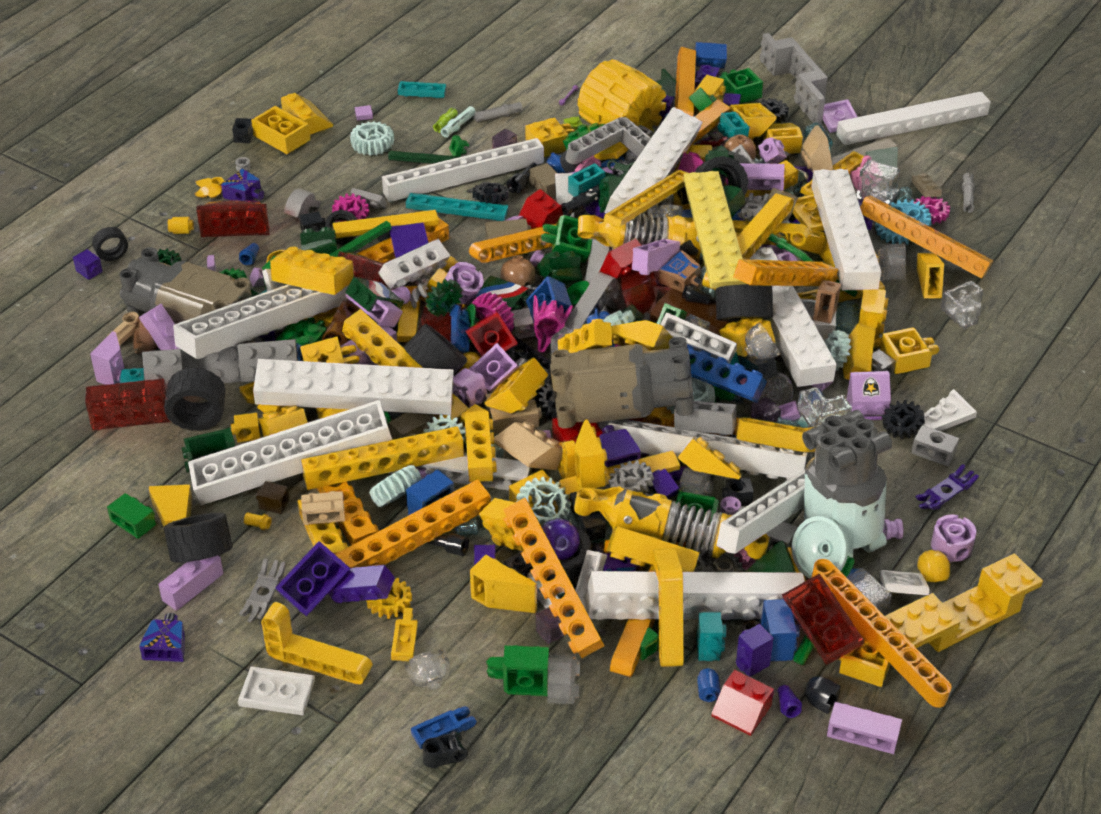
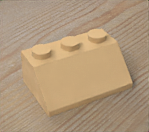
[800,125,833,172]
[494,421,562,471]

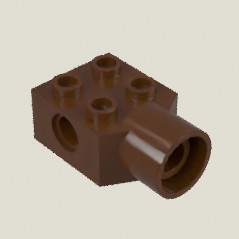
[322,299,362,346]

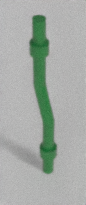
[767,234,858,298]

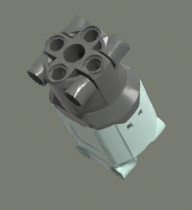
[802,410,892,558]

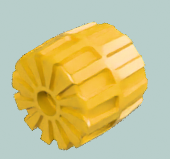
[577,59,666,132]

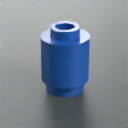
[697,668,721,702]

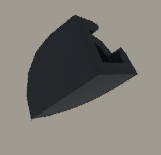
[805,676,841,714]

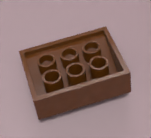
[650,288,737,336]

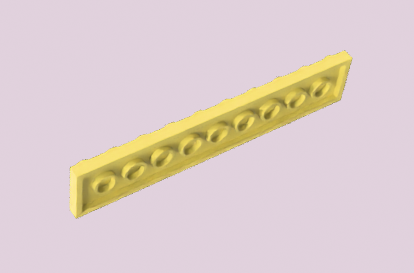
[684,171,747,288]

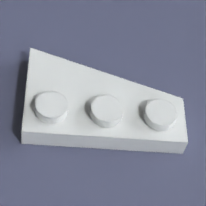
[922,389,977,431]

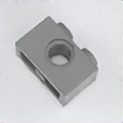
[911,425,959,467]

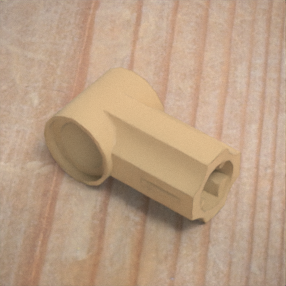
[107,312,139,346]

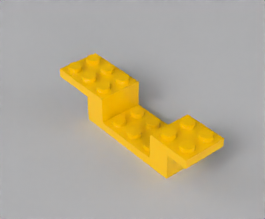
[885,553,1043,652]

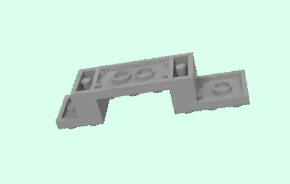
[760,33,828,126]
[142,339,298,390]

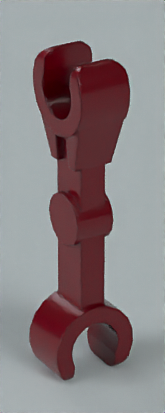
[695,137,728,147]

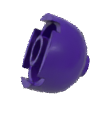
[542,518,580,561]

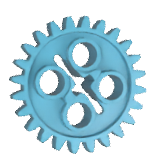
[875,199,932,245]

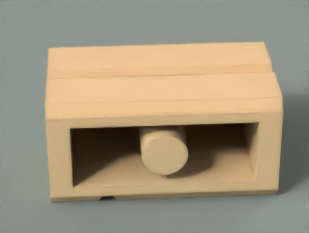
[301,491,345,525]

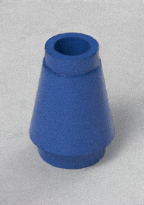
[239,243,259,265]

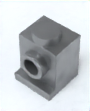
[871,349,896,376]

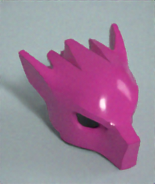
[533,295,573,352]

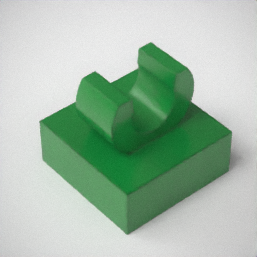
[449,135,469,156]

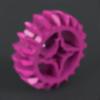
[472,292,515,332]

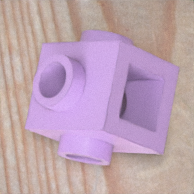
[758,137,786,164]

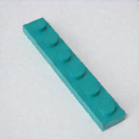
[405,193,508,221]

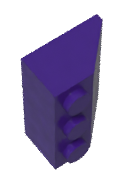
[275,541,350,617]

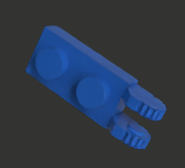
[450,304,470,353]
[410,706,477,749]

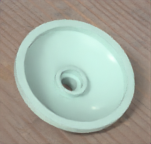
[792,516,848,579]

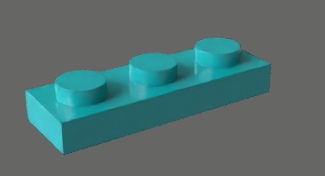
[398,81,447,98]

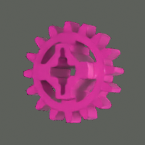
[332,193,369,222]
[914,196,950,224]

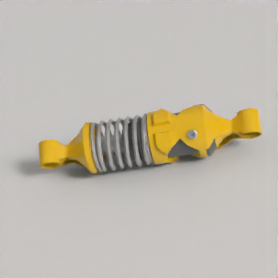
[578,213,740,260]
[574,486,769,560]

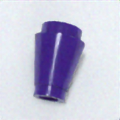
[777,685,802,718]

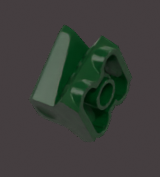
[300,227,337,254]
[537,251,582,289]

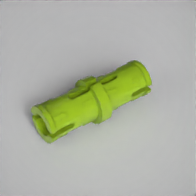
[433,108,458,133]

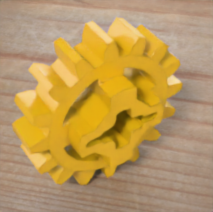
[366,578,412,619]

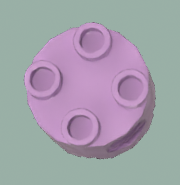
[445,262,484,305]
[453,368,488,408]
[931,514,976,563]

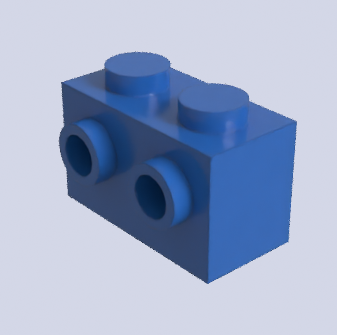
[694,42,727,68]

